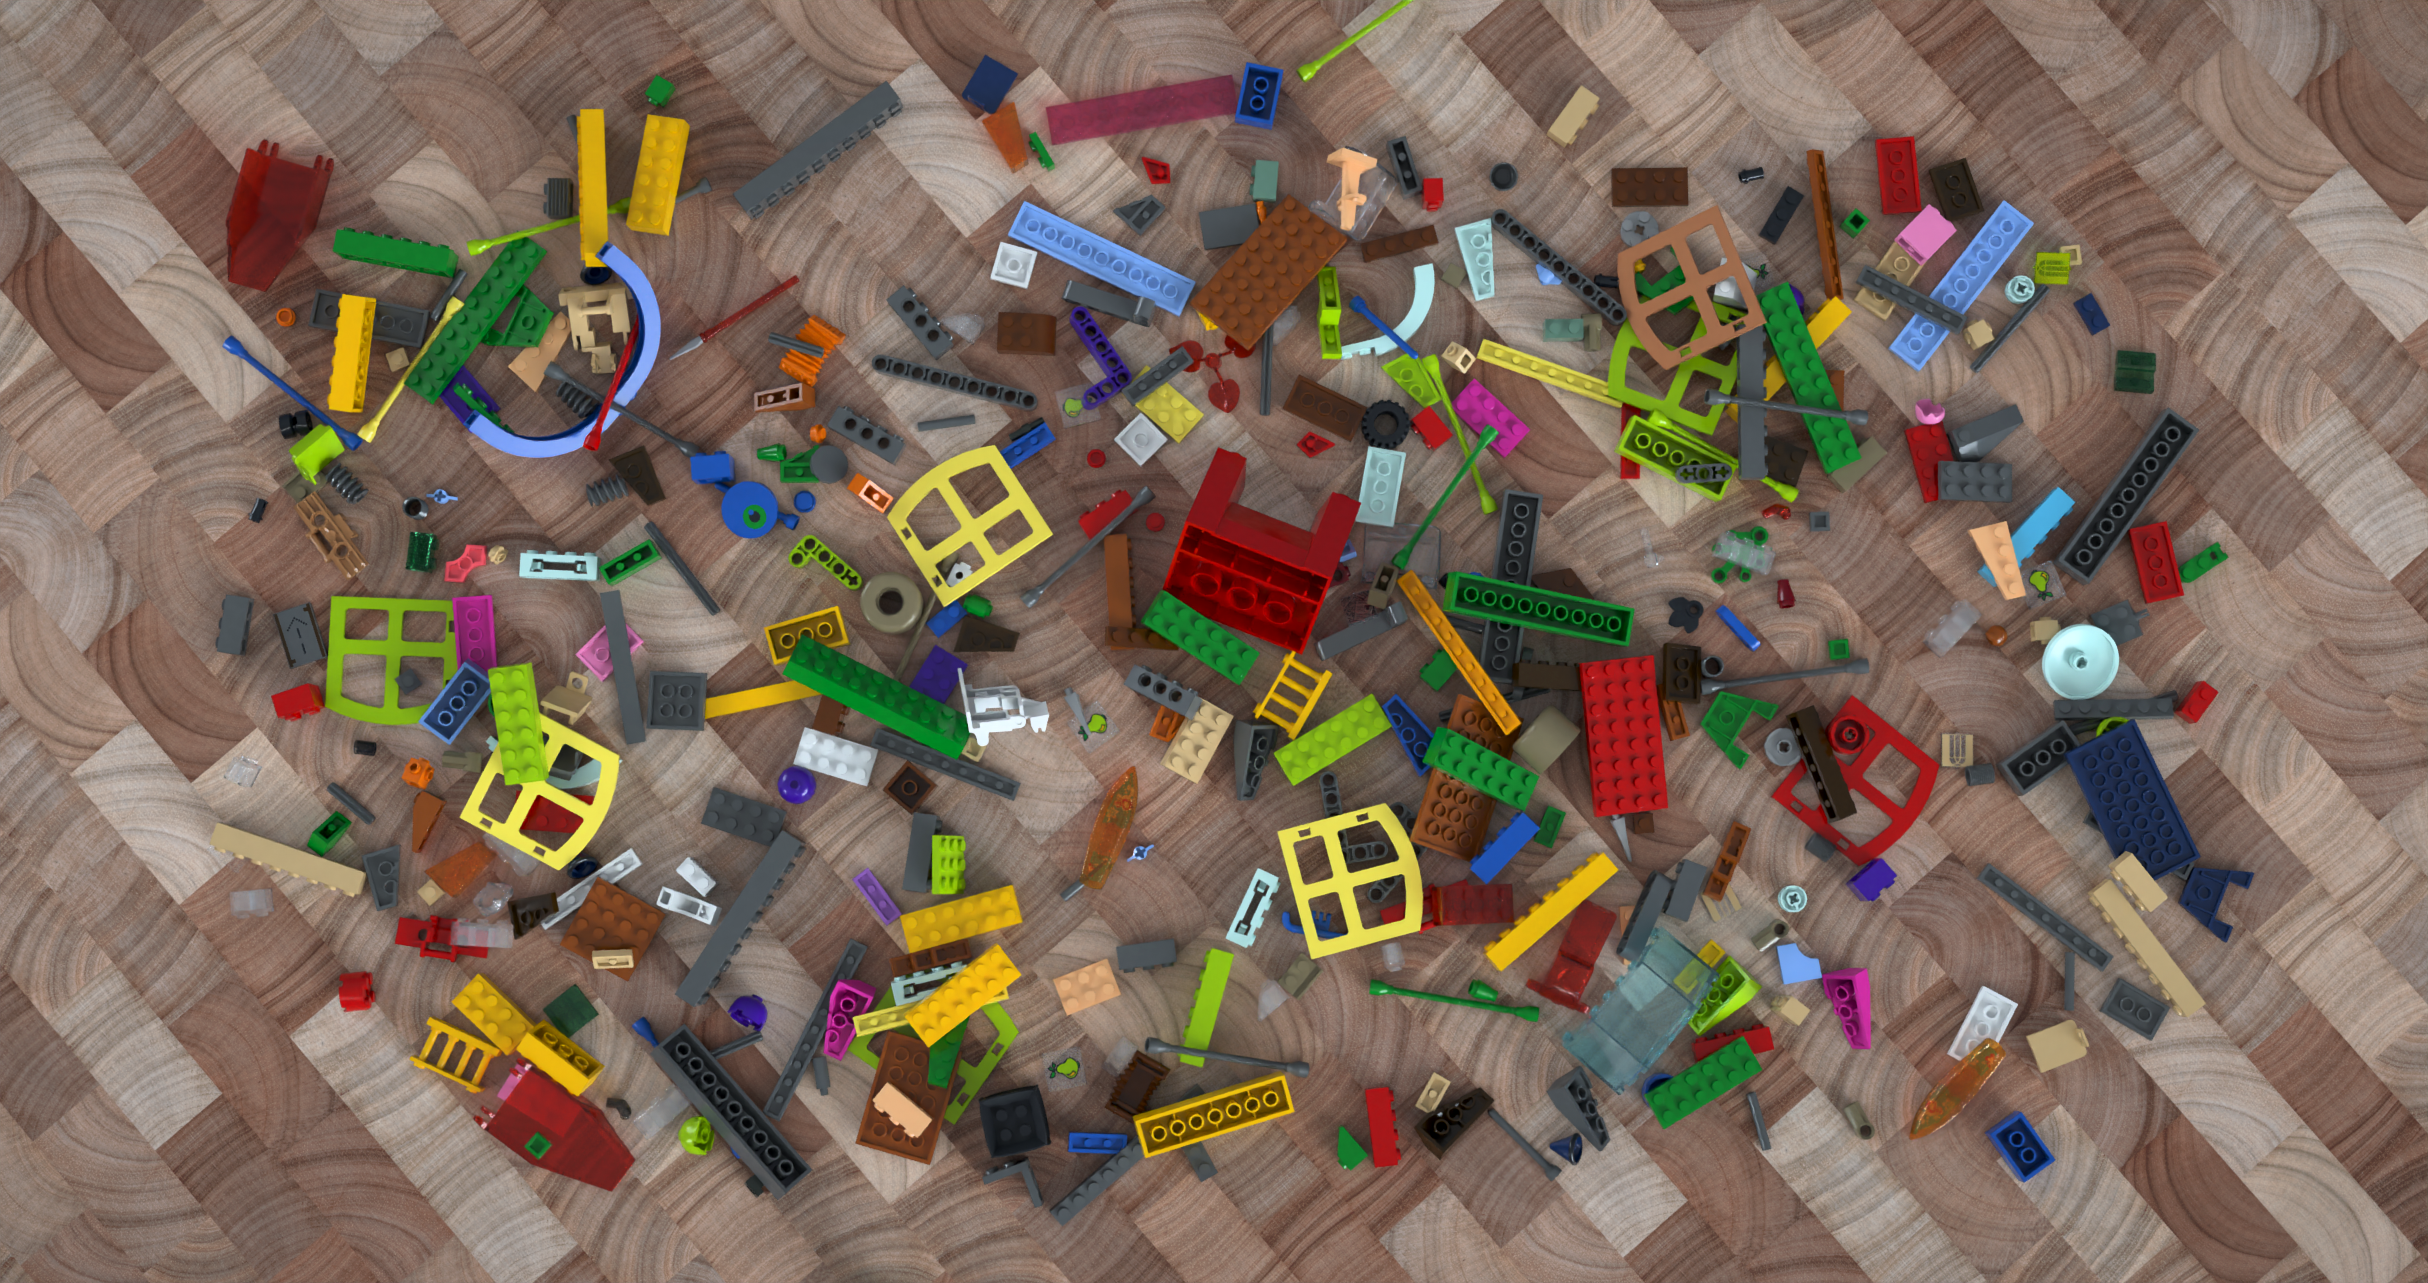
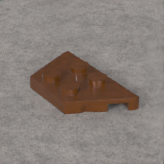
[1531,568,1594,600]

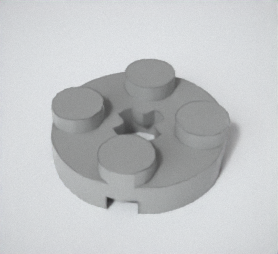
[1620,211,1659,247]
[1763,728,1801,767]

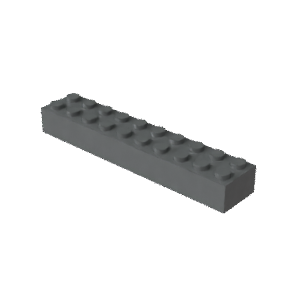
[733,81,903,220]
[2052,407,2199,585]
[1478,489,1543,685]
[675,830,806,1007]
[650,1024,812,1200]

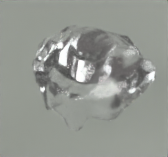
[473,882,514,917]

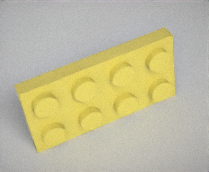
[1122,365,1204,444]

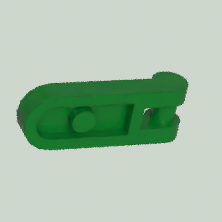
[2178,541,2229,583]

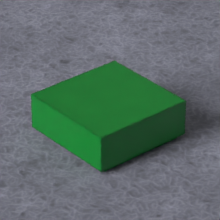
[1828,639,1850,660]
[524,1131,553,1160]

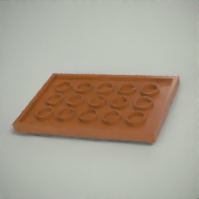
[855,1030,963,1165]

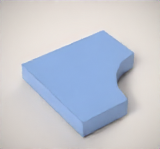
[1776,943,1822,985]

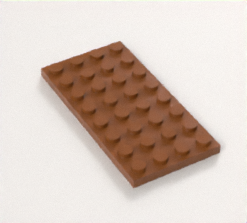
[1190,194,1347,350]
[1409,694,1524,863]

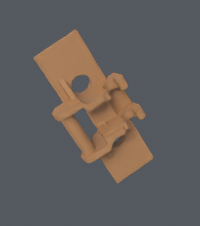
[293,491,369,580]

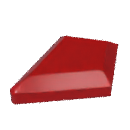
[1142,157,1170,184]
[1296,431,1335,458]

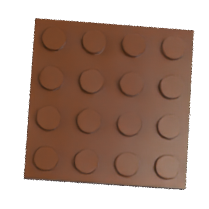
[559,876,667,982]

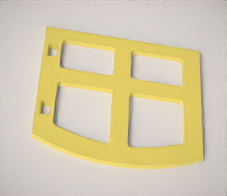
[887,445,1053,607]
[460,712,620,870]
[1277,803,1423,959]

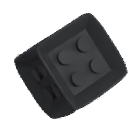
[978,1084,1051,1159]

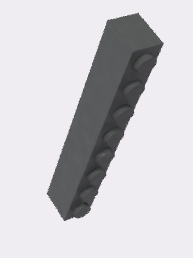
[1736,324,1768,480]

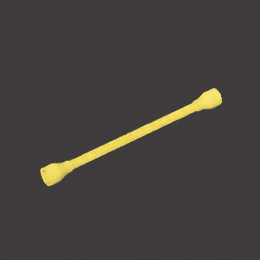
[357,296,464,443]

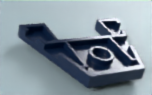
[2178,867,2254,943]

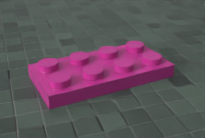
[1452,378,1530,458]
[452,595,498,672]

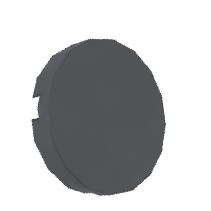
[810,445,848,484]

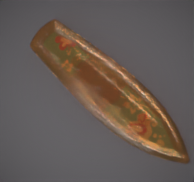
[1079,766,1138,889]
[1909,1038,2006,1140]

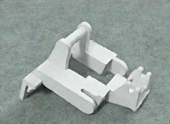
[957,668,1049,746]

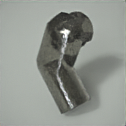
[606,1098,632,1120]

